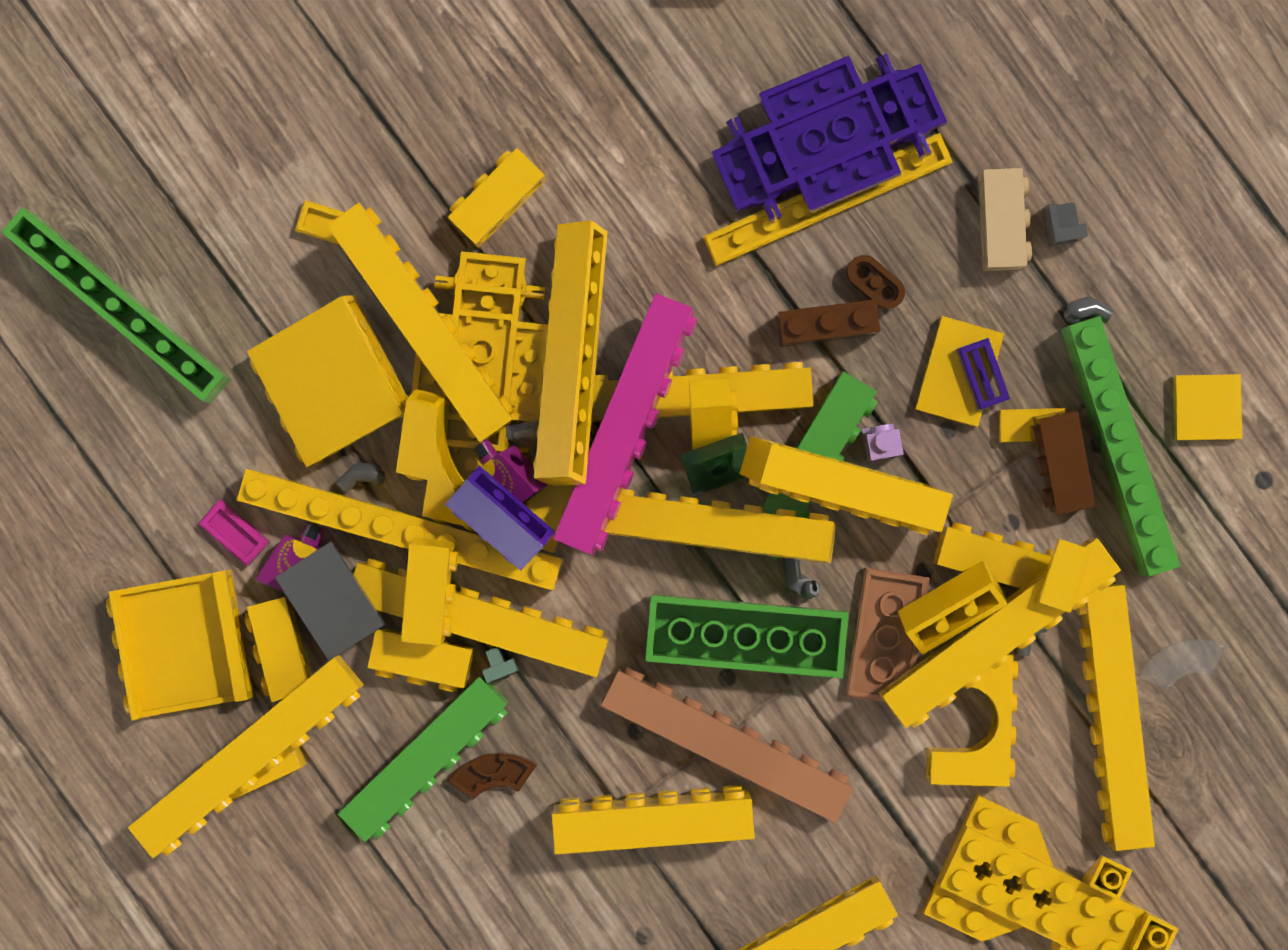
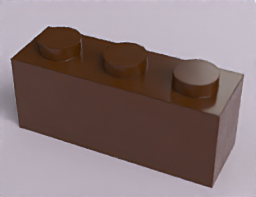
[776,299,881,347]
[1030,409,1096,515]

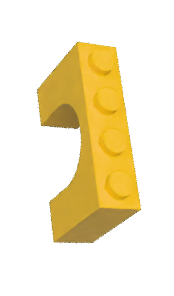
[926,650,1018,787]

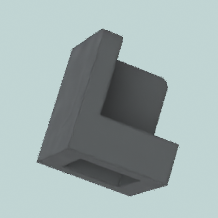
[1042,202,1088,247]

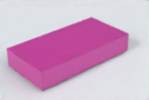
[198,499,270,566]

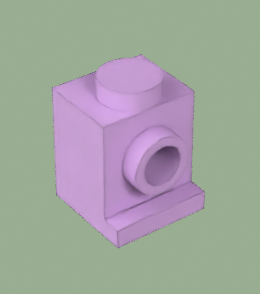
[861,424,904,461]

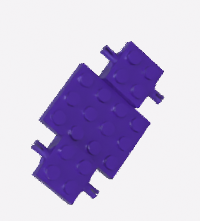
[712,54,947,222]

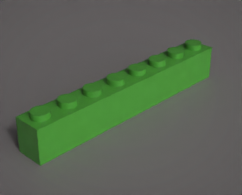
[1,207,232,403]
[1061,316,1181,577]

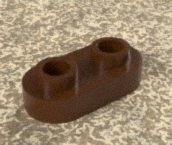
[846,255,905,310]

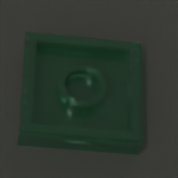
[680,432,747,496]

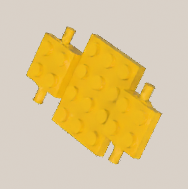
[411,251,548,481]

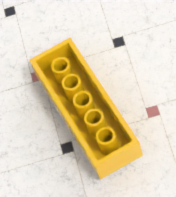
[739,436,953,535]
[552,785,755,855]

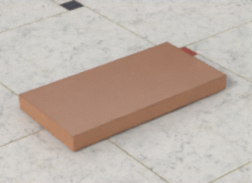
[845,567,930,702]

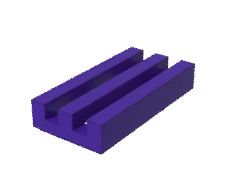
[956,338,1010,410]

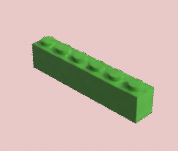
[760,371,878,560]
[338,674,509,842]

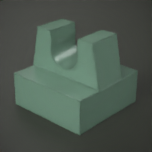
[482,647,520,683]

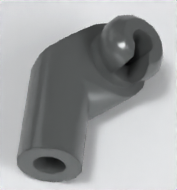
[1064,297,1114,324]

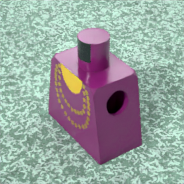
[469,439,548,504]
[256,522,325,592]

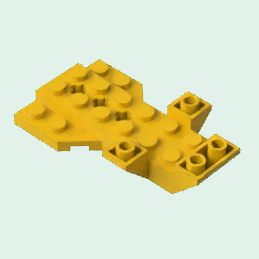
[922,794,1179,950]

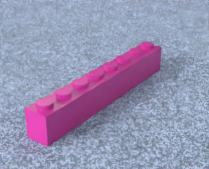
[553,293,697,556]

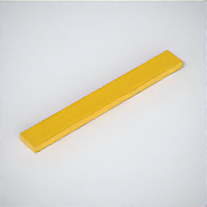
[702,133,953,267]

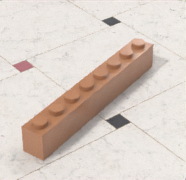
[601,666,854,823]

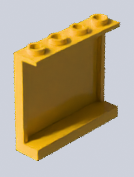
[247,295,408,467]
[106,569,254,721]

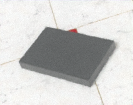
[275,542,385,661]

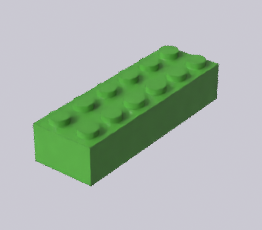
[645,594,849,678]

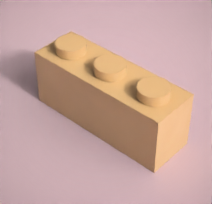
[978,168,1032,271]

